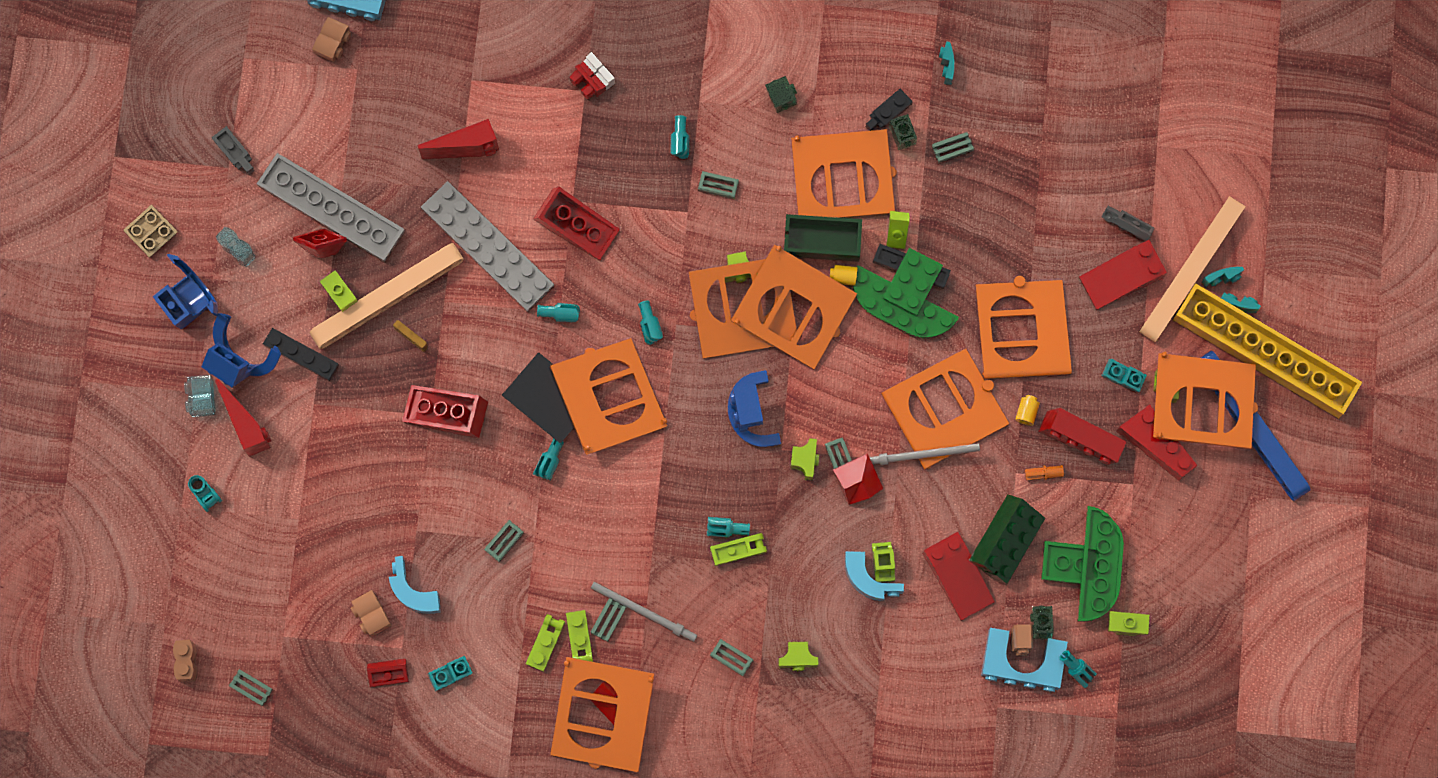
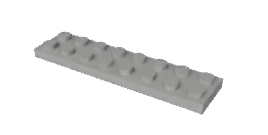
[257,153,405,262]
[421,181,554,312]

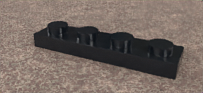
[873,244,951,289]
[263,328,339,381]

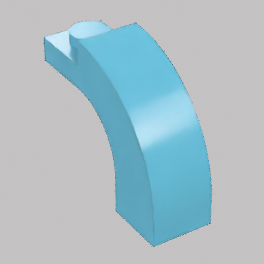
[845,551,904,601]
[389,556,441,614]

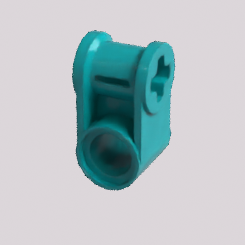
[188,475,222,512]

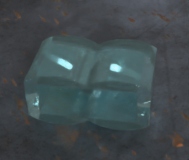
[216,227,256,267]
[184,375,215,417]

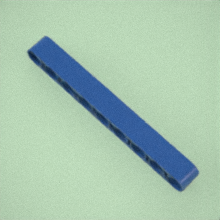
[1200,350,1311,501]

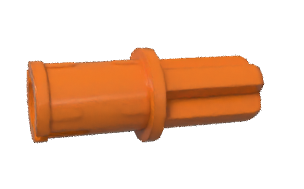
[1025,465,1064,481]

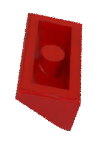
[367,659,409,687]

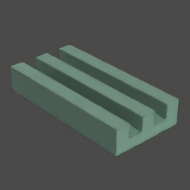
[932,132,974,163]
[698,171,739,199]
[825,437,852,469]
[484,520,524,562]
[591,598,626,642]
[710,639,753,676]
[229,669,273,706]

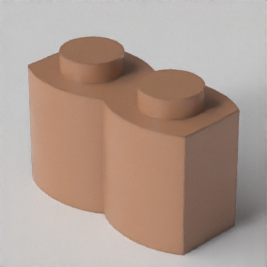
[312,17,351,62]
[351,590,392,637]
[1011,625,1033,656]
[173,640,197,682]

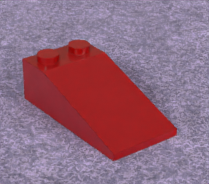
[417,119,499,159]
[533,186,620,261]
[1079,240,1167,310]
[215,379,272,457]
[402,385,488,438]
[922,532,995,621]

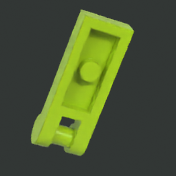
[710,533,767,566]
[566,610,593,662]
[526,614,565,672]

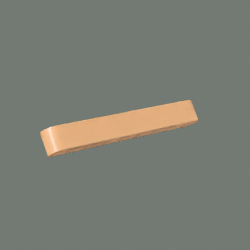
[1139,196,1246,342]
[310,243,464,349]

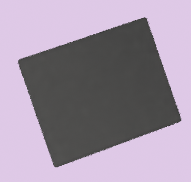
[502,353,574,443]

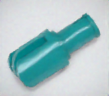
[671,115,689,159]
[638,300,663,345]
[537,303,580,322]
[533,438,565,481]
[706,517,750,538]
[1060,650,1097,688]

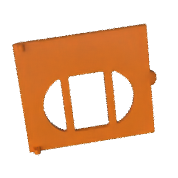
[791,129,897,218]
[731,244,857,370]
[688,257,799,358]
[975,276,1072,379]
[550,338,667,455]
[881,348,1009,470]
[1153,352,1258,449]
[550,657,655,772]

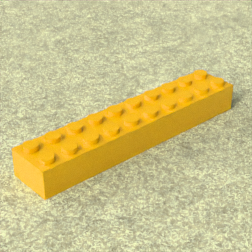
[1173,283,1362,419]

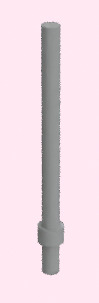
[870,443,980,465]
[591,582,697,642]

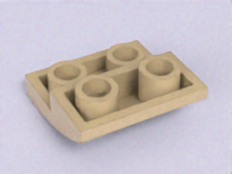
[123,205,177,258]

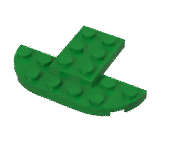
[853,248,959,338]
[1041,506,1124,622]

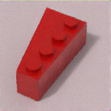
[1116,404,1197,481]
[1038,408,1126,465]

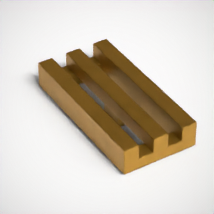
[393,320,428,352]

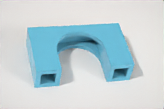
[307,0,386,21]
[981,628,1068,692]

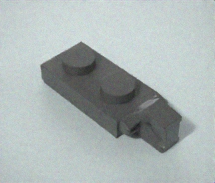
[211,126,255,175]
[1102,205,1154,241]

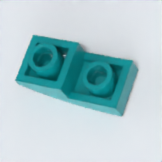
[939,41,954,85]
[1201,267,1244,288]
[1221,292,1261,313]
[1101,358,1147,392]
[427,656,473,692]

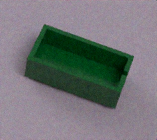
[784,214,862,262]
[969,494,1045,584]

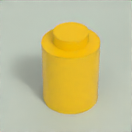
[829,265,857,286]
[1015,395,1040,426]

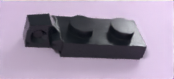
[865,88,913,131]

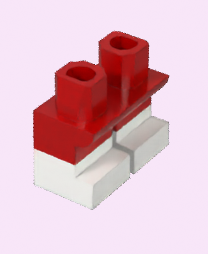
[569,52,615,99]

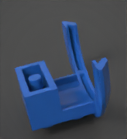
[152,254,218,330]
[201,313,281,388]
[728,370,781,447]

